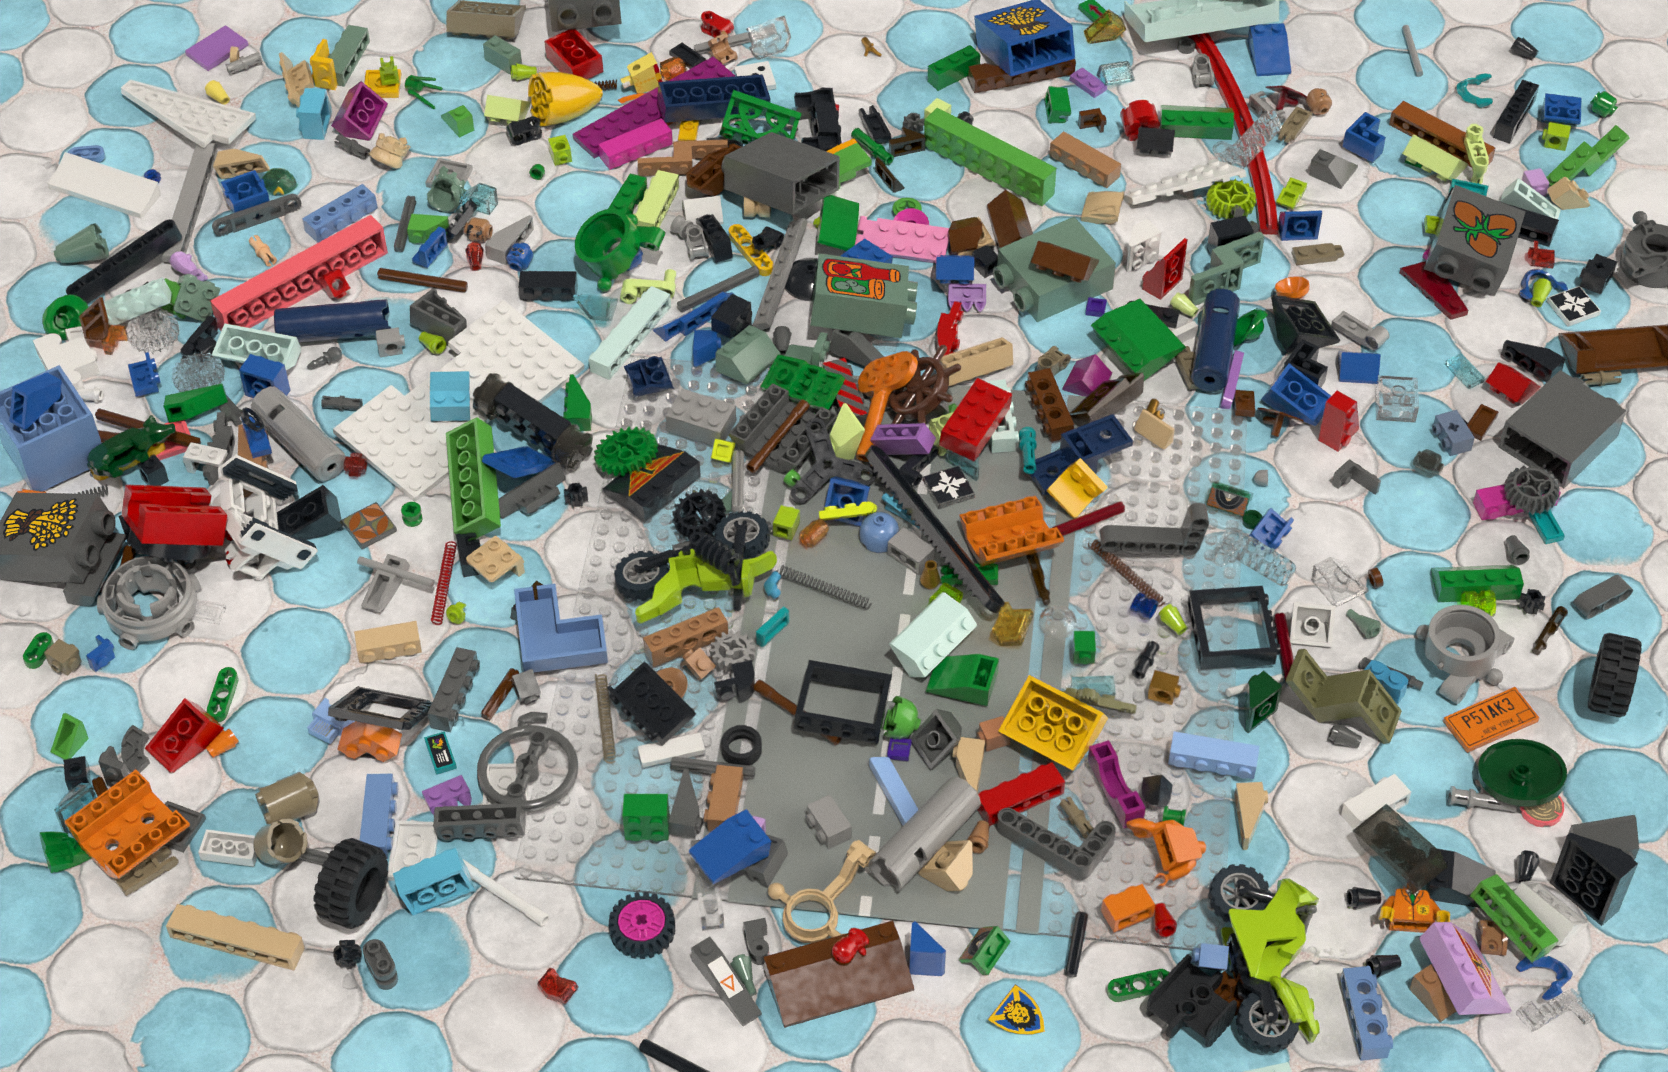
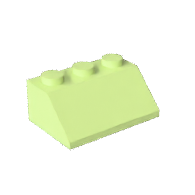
[1402,134,1468,182]

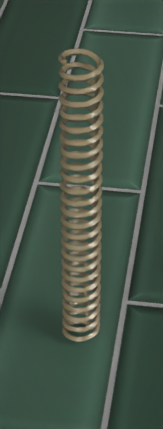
[595,674,616,764]

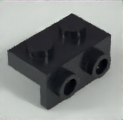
[1137,127,1175,155]

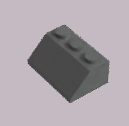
[1568,815,1639,860]

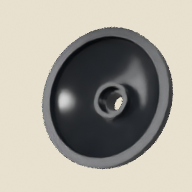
[785,258,818,301]

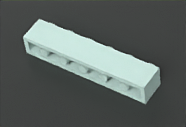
[588,286,671,380]

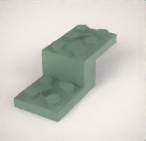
[1188,232,1265,306]

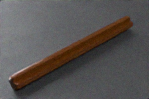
[95,408,201,446]

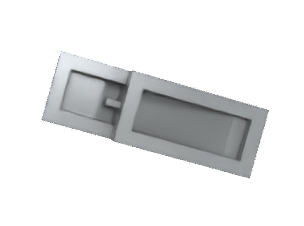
[361,554,410,613]

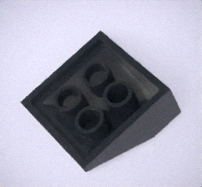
[1271,295,1340,352]

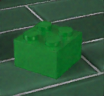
[622,794,670,841]

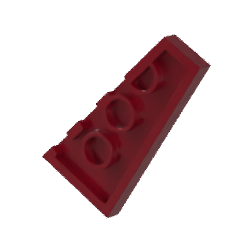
[1399,261,1469,320]

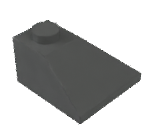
[1309,149,1358,189]
[909,709,962,770]

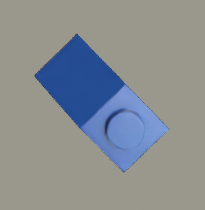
[693,330,721,367]

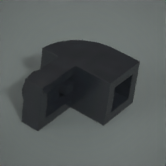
[714,660,755,703]

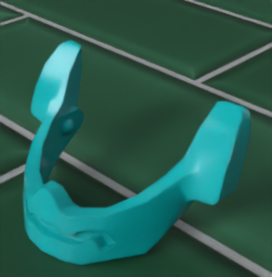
[1457,73,1493,108]

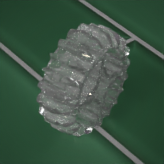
[127,308,179,354]
[172,351,225,392]

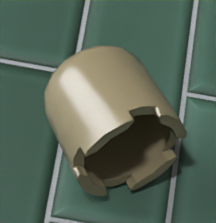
[253,819,308,865]

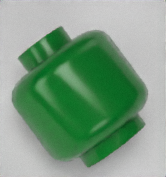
[1590,91,1618,118]

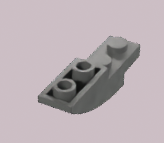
[203,412,235,485]

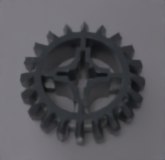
[672,489,726,540]

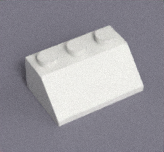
[1514,880,1588,946]

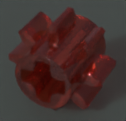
[344,452,367,477]

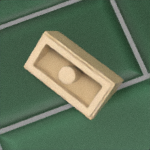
[1134,409,1175,449]

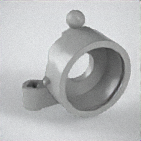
[1416,605,1515,704]

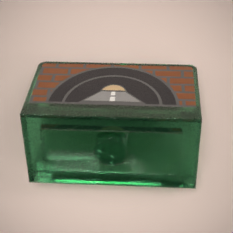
[1206,481,1254,517]

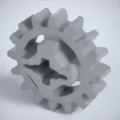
[710,630,756,672]

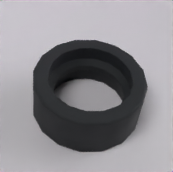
[721,725,762,766]

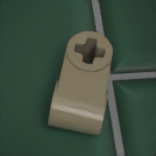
[1037,346,1071,376]

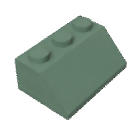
[716,325,781,384]

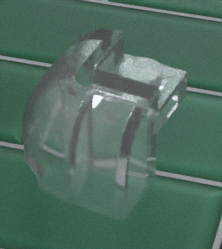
[746,16,791,60]

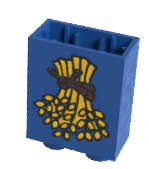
[974,0,1075,76]

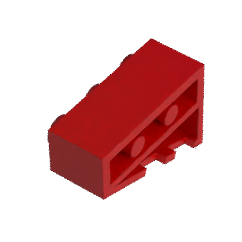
[1318,390,1359,452]

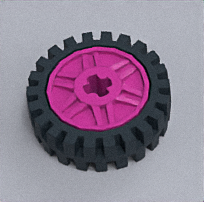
[609,892,675,959]

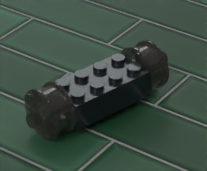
[473,373,593,471]

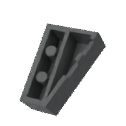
[410,288,467,343]

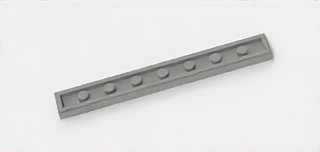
[753,218,808,330]

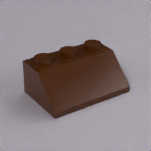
[1031,241,1099,283]

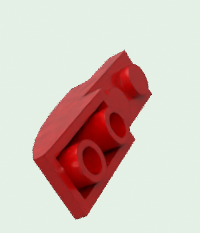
[937,301,964,356]

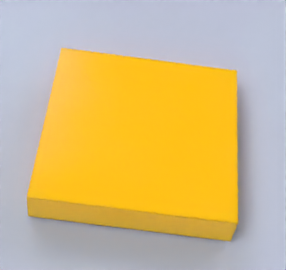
[364,69,402,98]

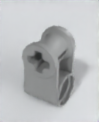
[1192,54,1214,87]
[686,224,709,260]

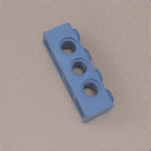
[1340,966,1393,1061]

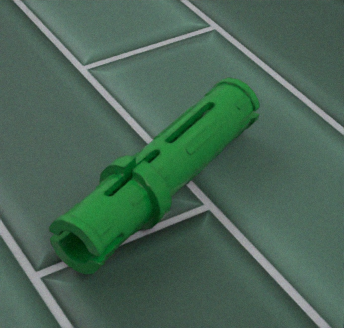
[851,128,894,165]

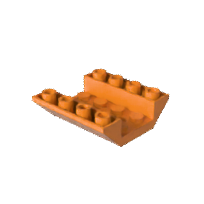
[959,496,1064,567]
[64,770,190,879]

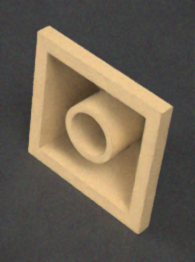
[918,840,973,891]

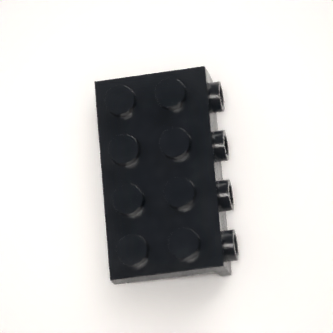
[607,661,696,746]

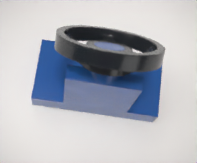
[240,407,272,458]

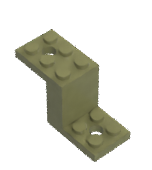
[1285,649,1402,744]

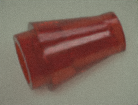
[465,242,484,271]

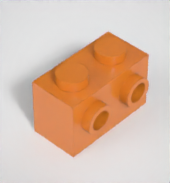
[1101,884,1155,932]

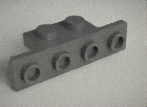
[498,462,566,519]

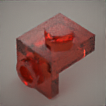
[537,968,579,1004]

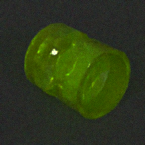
[1461,590,1496,617]

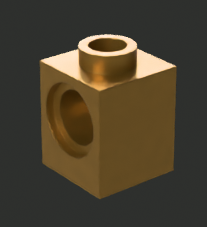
[1148,670,1182,705]

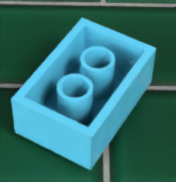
[393,848,475,915]

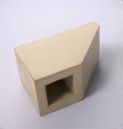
[1547,177,1590,210]

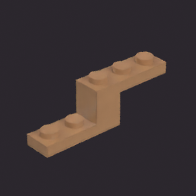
[637,139,728,176]

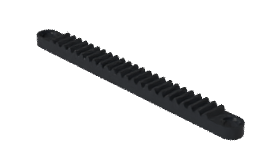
[865,445,1005,613]

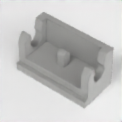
[1248,91,1286,129]

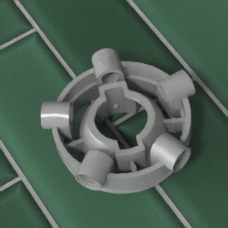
[97,556,201,650]

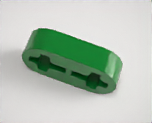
[23,632,54,669]

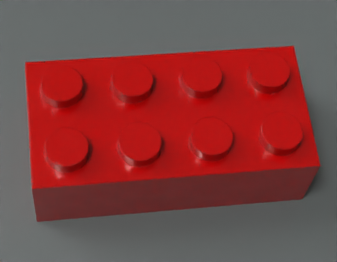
[939,378,1012,462]

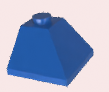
[824,477,870,526]

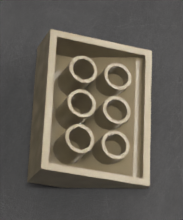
[446,0,526,39]

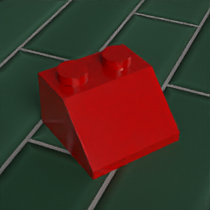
[1486,362,1541,404]

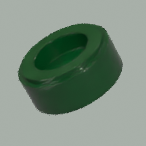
[1242,510,1262,530]

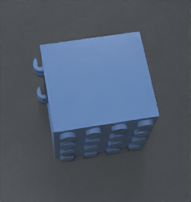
[0,365,102,492]

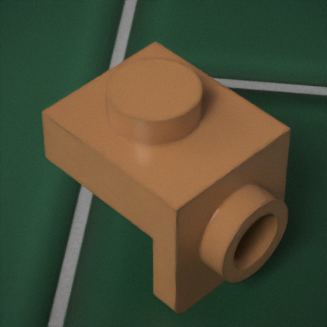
[679,647,716,681]

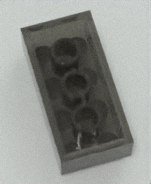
[1353,804,1448,895]

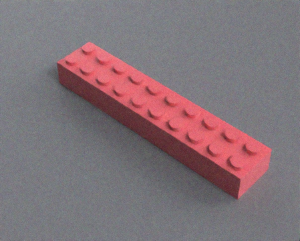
[210,215,388,331]

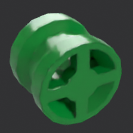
[401,502,423,527]

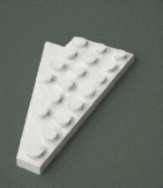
[121,80,256,148]

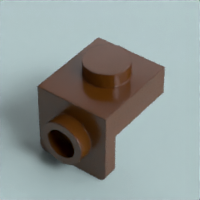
[1078,108,1107,133]

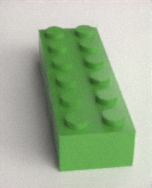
[446,417,501,540]

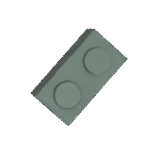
[483,35,522,75]

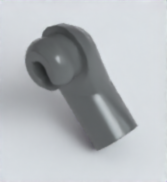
[517,712,548,727]

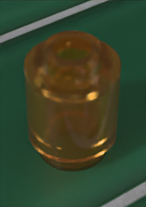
[799,519,829,548]

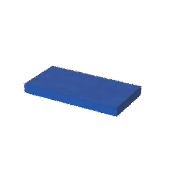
[482,446,558,478]

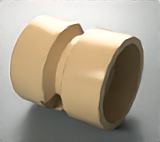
[744,197,771,217]

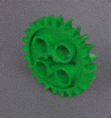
[594,426,658,476]

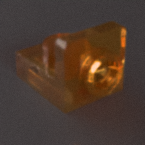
[101,325,129,355]

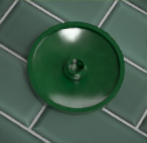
[1478,739,1567,807]

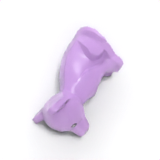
[170,252,208,281]

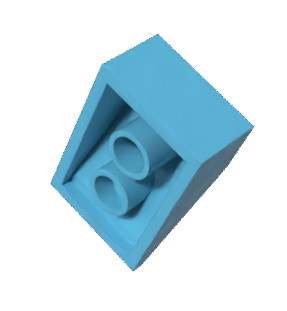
[430,371,470,421]

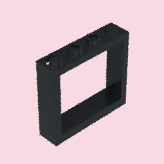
[1187,586,1280,670]
[794,660,892,744]

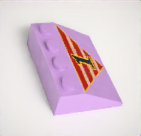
[1419,922,1512,1015]

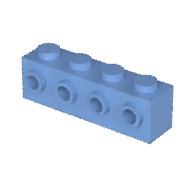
[302,184,378,243]

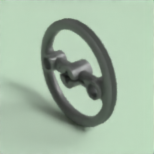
[477,725,578,811]

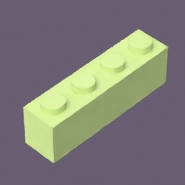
[634,170,679,228]

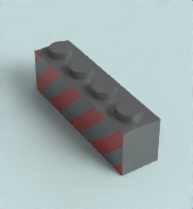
[823,358,869,427]

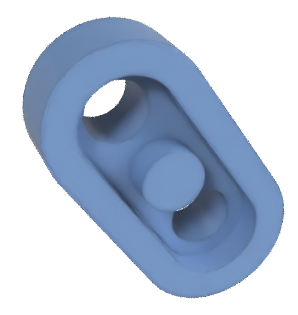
[68,145,105,163]

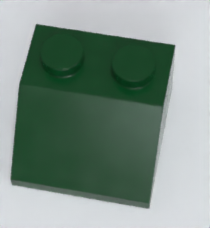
[1244,670,1282,733]

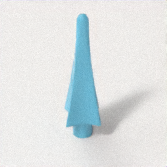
[882,493,920,529]

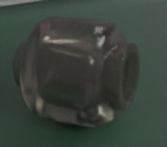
[1413,449,1444,478]

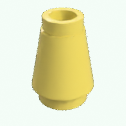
[205,80,230,105]

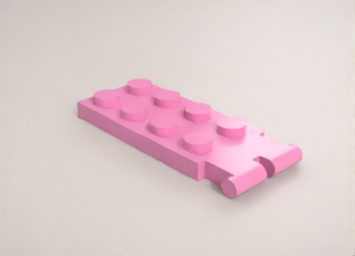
[855,216,949,264]

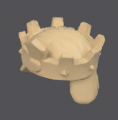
[369,133,410,169]

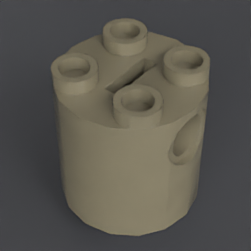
[255,772,319,824]

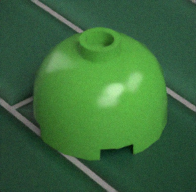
[883,696,921,740]

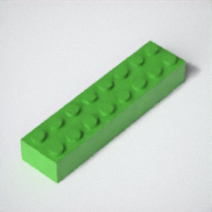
[924,108,1057,206]

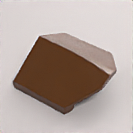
[948,217,982,254]
[79,297,108,341]

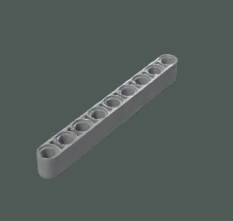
[162,143,217,262]

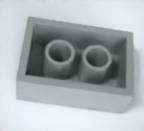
[666,388,737,446]

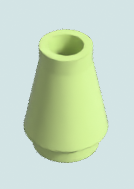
[1170,292,1199,318]

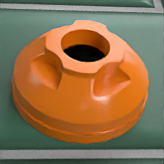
[1275,276,1310,299]

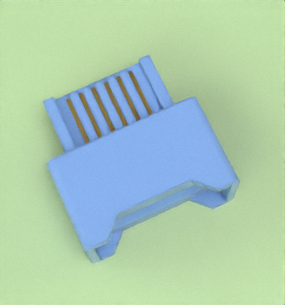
[307,698,355,744]

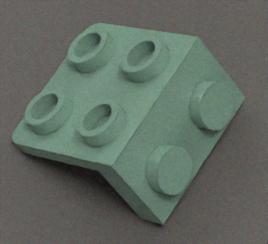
[173,274,221,322]
[785,332,830,367]

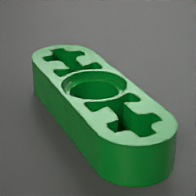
[207,667,239,722]
[1107,969,1170,1002]

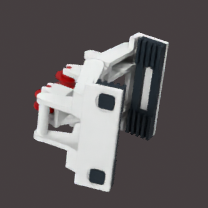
[212,455,318,580]

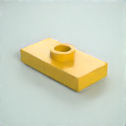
[678,120,700,141]

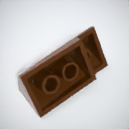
[987,189,1033,248]

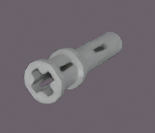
[1448,786,1517,812]

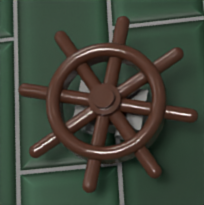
[885,345,961,425]

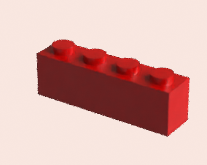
[977,762,1065,826]

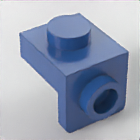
[86,634,115,672]

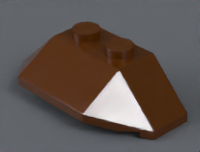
[686,144,741,196]

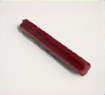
[1052,501,1125,536]
[1274,612,1294,681]

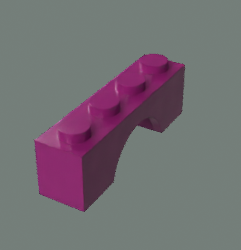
[1088,740,1146,829]

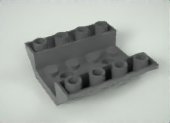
[729,383,838,473]

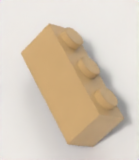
[354,621,422,663]

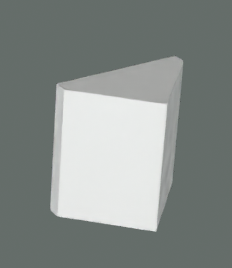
[682,196,723,225]
[1290,602,1336,647]

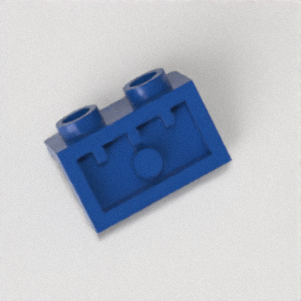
[412,227,447,268]

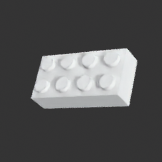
[198,830,257,867]

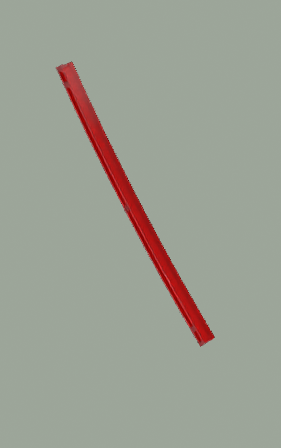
[1188,33,1279,235]

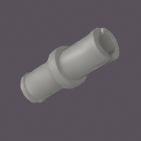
[225,51,263,75]

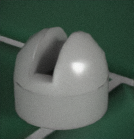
[1254,470,1268,486]

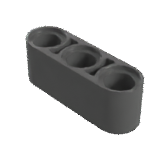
[1573,575,1633,619]

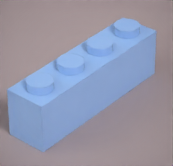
[1168,731,1260,779]

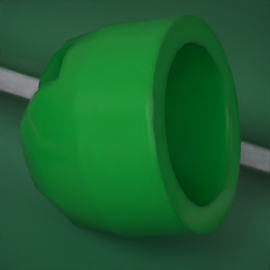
[529,164,545,180]

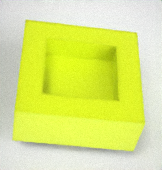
[711,439,735,462]

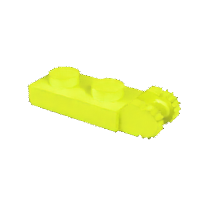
[819,501,877,521]

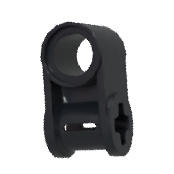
[506,116,542,145]

